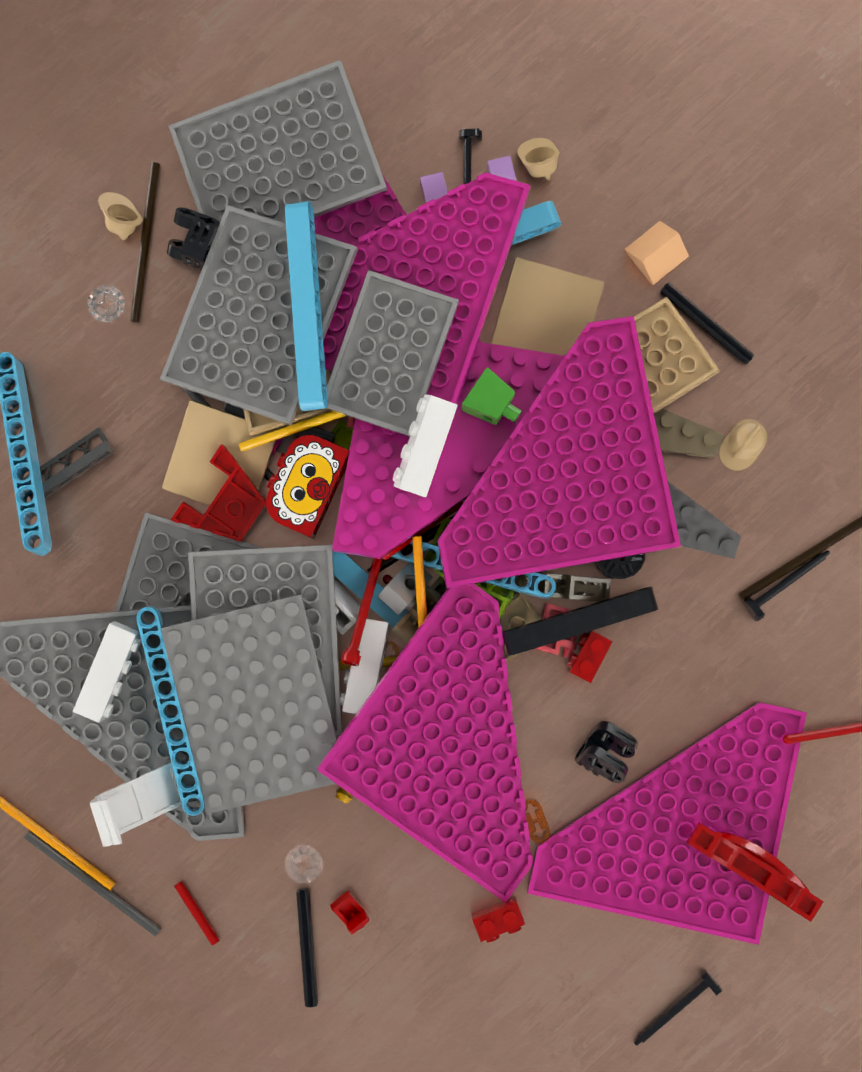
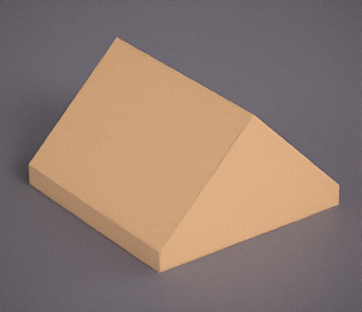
[624,221,689,285]

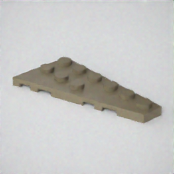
[654,409,724,458]

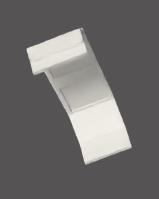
[90,757,198,847]

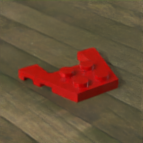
[171,444,266,542]

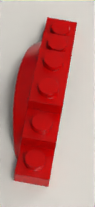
[687,822,824,922]

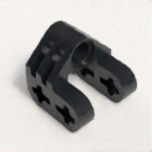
[166,207,220,270]
[575,721,638,783]

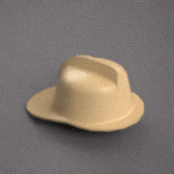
[517,138,560,181]
[98,192,143,240]
[719,419,767,471]

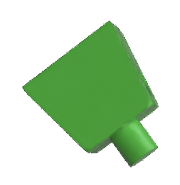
[461,367,522,425]

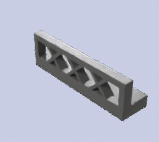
[23,427,115,500]

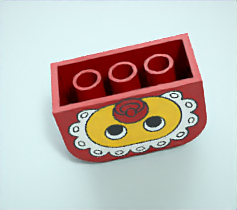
[266,435,349,539]

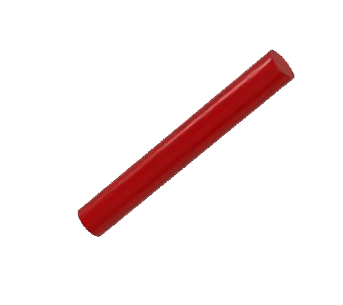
[174,881,220,946]

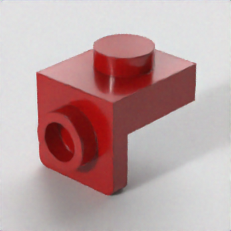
[330,890,370,935]

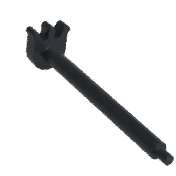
[459,128,482,185]
[744,550,831,621]
[634,971,722,1046]

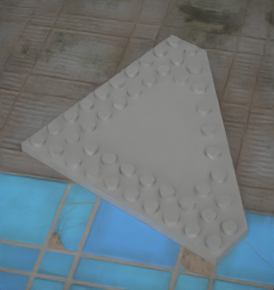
[0,605,245,841]

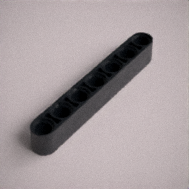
[502,587,658,656]

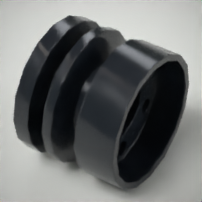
[593,553,645,579]

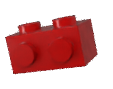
[567,631,613,683]
[471,896,525,943]

